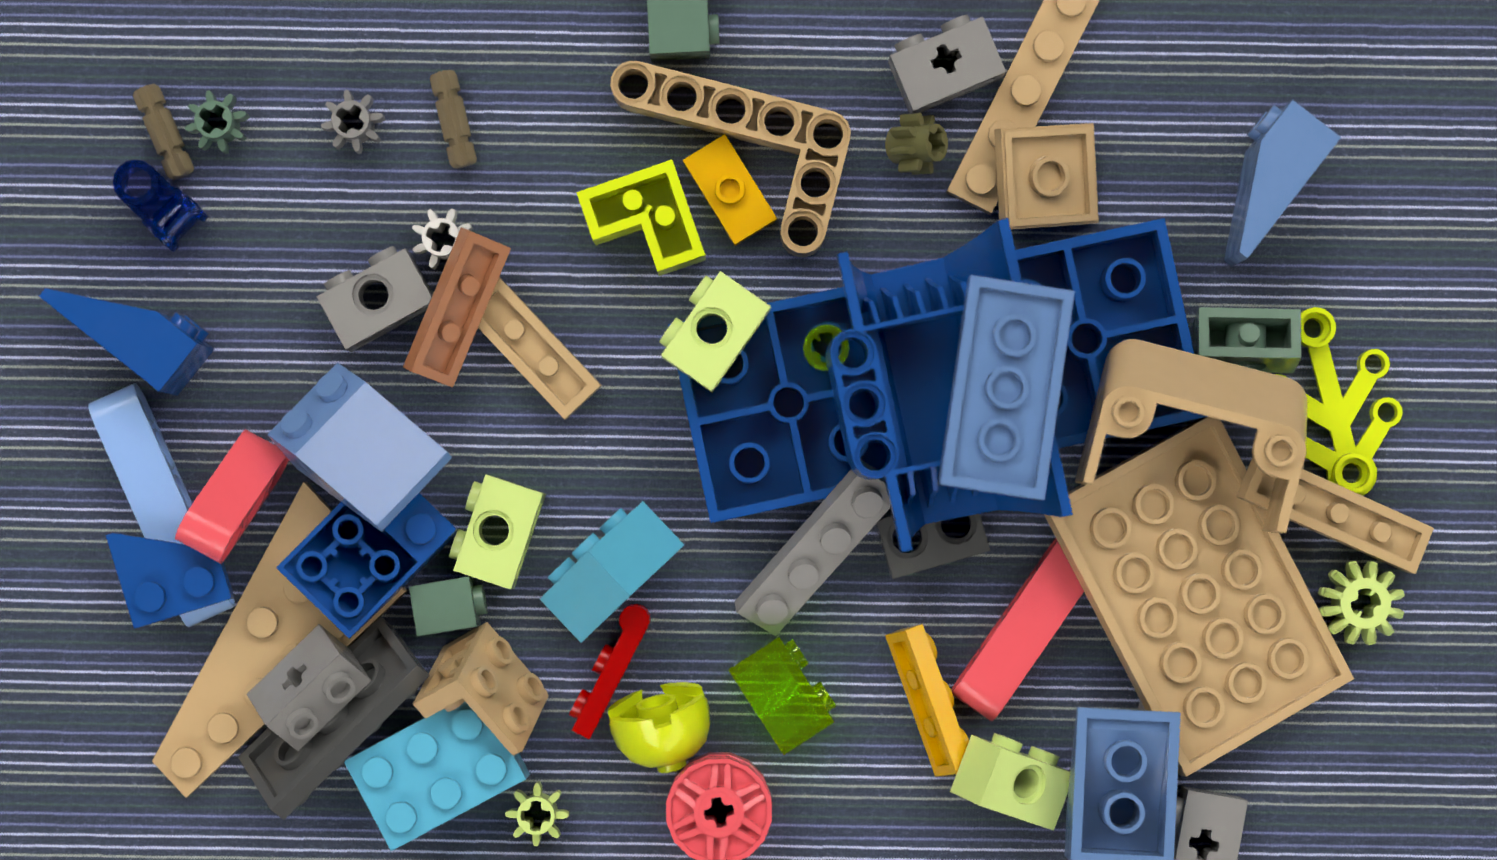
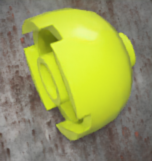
[608,682,710,773]

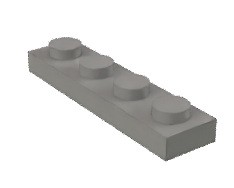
[734,459,891,636]

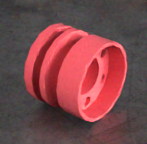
[666,752,772,860]

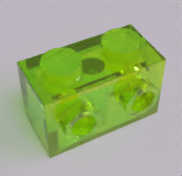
[728,635,837,755]

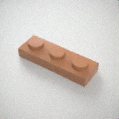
[403,227,511,388]

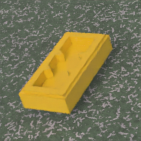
[683,134,777,246]

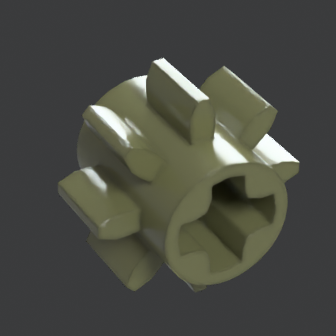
[885,113,948,175]

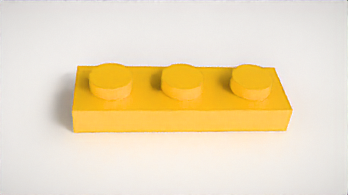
[885,624,969,777]

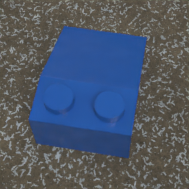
[39,288,215,396]

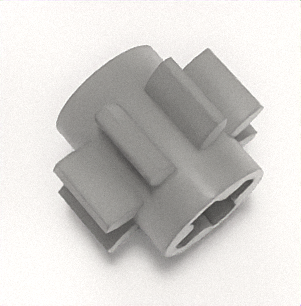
[321,90,385,154]

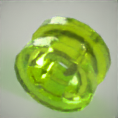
[803,324,849,371]

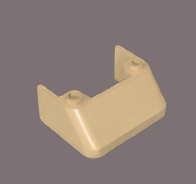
[1075,339,1308,533]

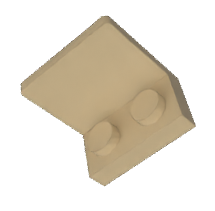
[413,622,548,756]

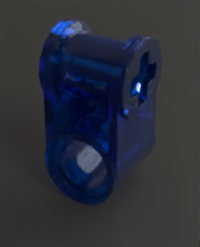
[113,159,209,252]

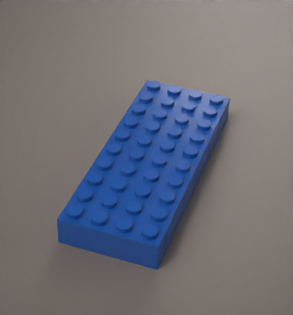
[668,218,1208,523]

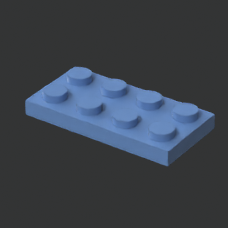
[938,275,1075,501]

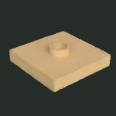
[994,123,1099,229]

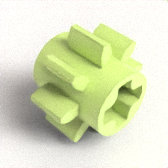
[505,781,569,846]

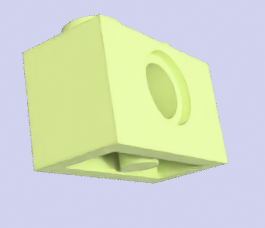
[659,271,771,393]
[449,474,546,590]
[950,733,1070,831]

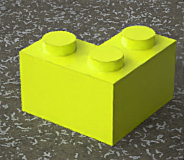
[576,160,706,276]

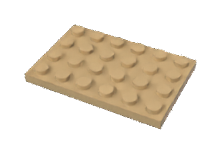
[1044,417,1354,777]

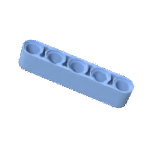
[88,383,235,627]

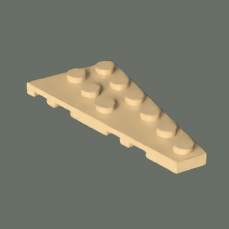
[152,482,408,798]

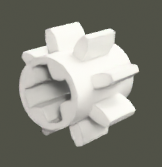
[412,208,473,270]

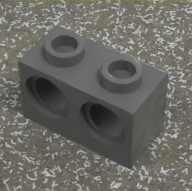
[875,508,990,579]

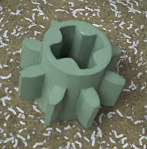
[185,90,250,154]

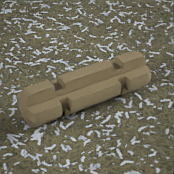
[430,70,477,168]
[133,83,194,180]

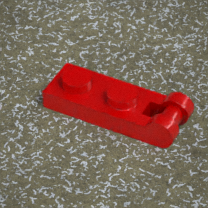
[569,604,651,740]

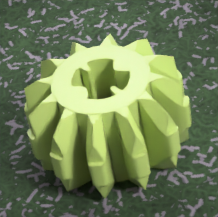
[1318,561,1404,645]

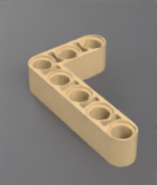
[611,61,851,257]

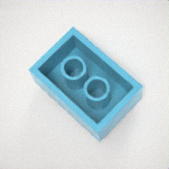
[344,701,530,851]

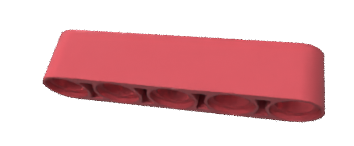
[951,537,1084,722]

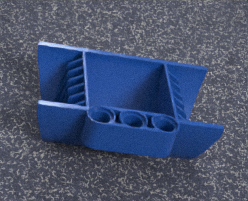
[826,218,1073,552]

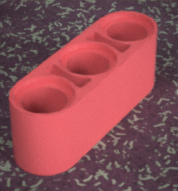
[175,429,289,564]

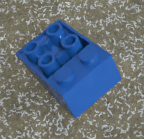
[276,493,457,639]

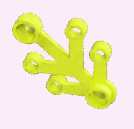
[1275,307,1403,496]

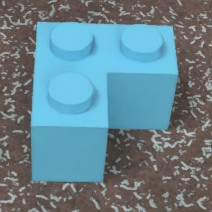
[540,501,684,643]

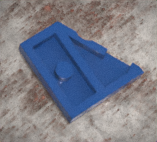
[105,533,235,629]

